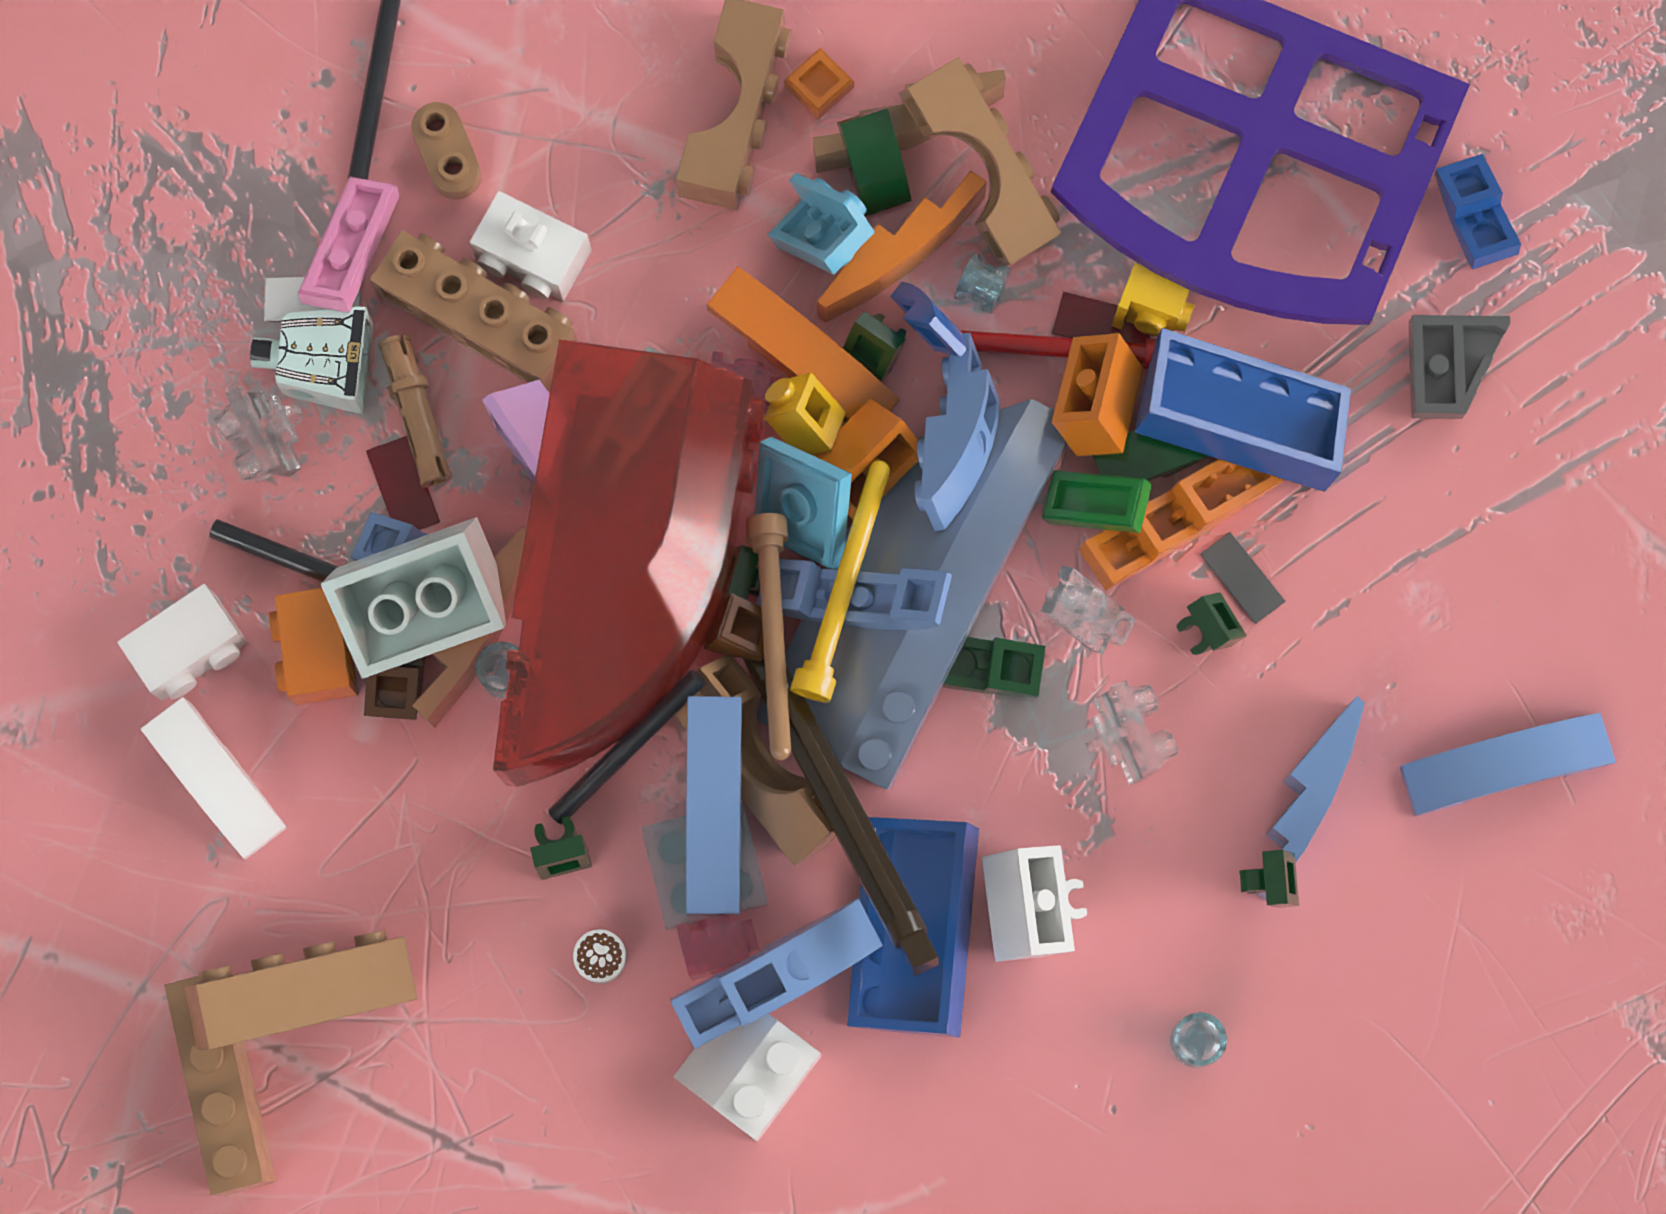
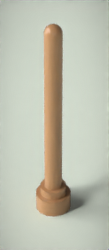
[746,513,791,760]

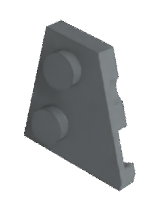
[1409,315,1510,419]

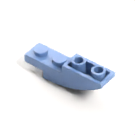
[915,333,1000,531]
[670,898,883,1049]

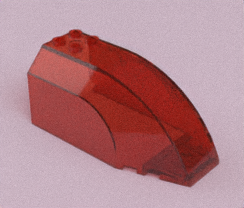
[493,339,764,787]

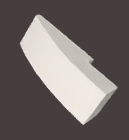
[141,697,287,860]

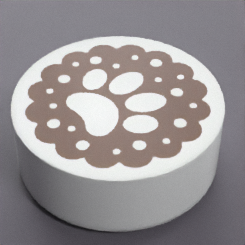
[573,929,627,984]

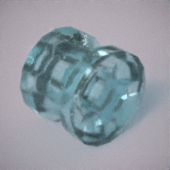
[954,252,1012,314]
[475,641,532,700]
[1170,1012,1227,1068]

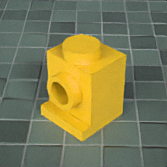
[1112,263,1195,336]
[764,372,846,455]

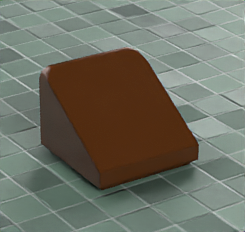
[703,593,764,662]

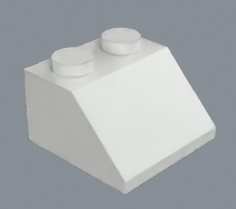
[673,1014,821,1142]

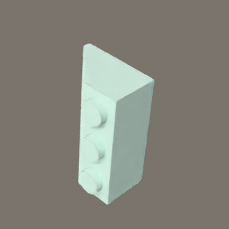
[321,517,506,679]

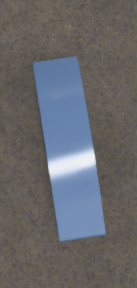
[756,559,952,630]
[1400,713,1616,816]

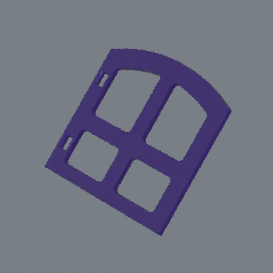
[1050,0,1470,325]

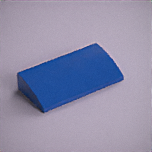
[1135,328,1351,492]
[847,817,979,1038]

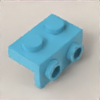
[768,173,875,275]

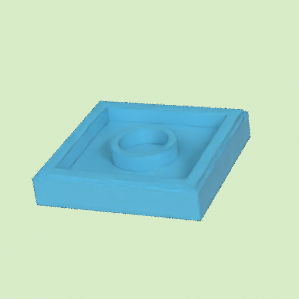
[754,437,852,569]

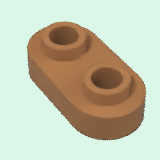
[411,102,481,199]

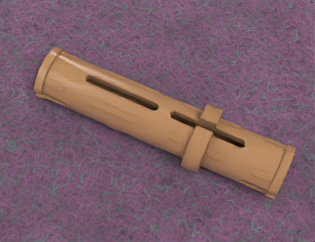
[378,334,453,488]

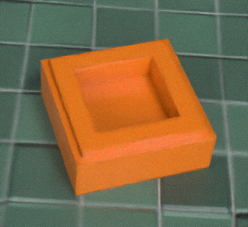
[784,48,854,120]

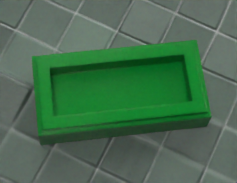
[1042,470,1152,533]

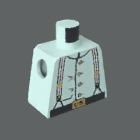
[250,306,373,413]

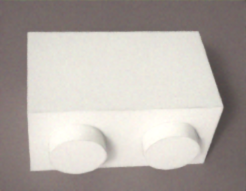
[117,583,248,701]

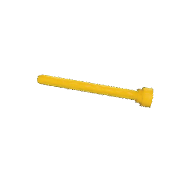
[790,460,890,703]

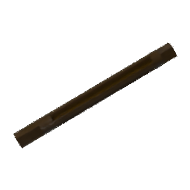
[742,658,939,976]

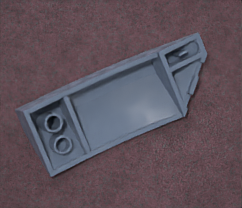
[757,399,1067,790]

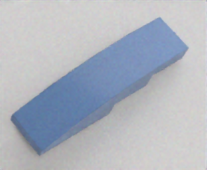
[686,696,742,915]
[1256,696,1365,901]

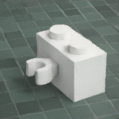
[470,191,592,302]
[982,845,1087,962]

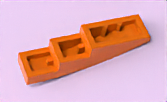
[817,170,987,322]
[706,266,900,423]
[1078,459,1284,591]

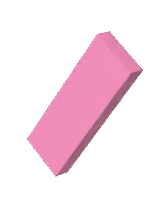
[298,177,399,313]

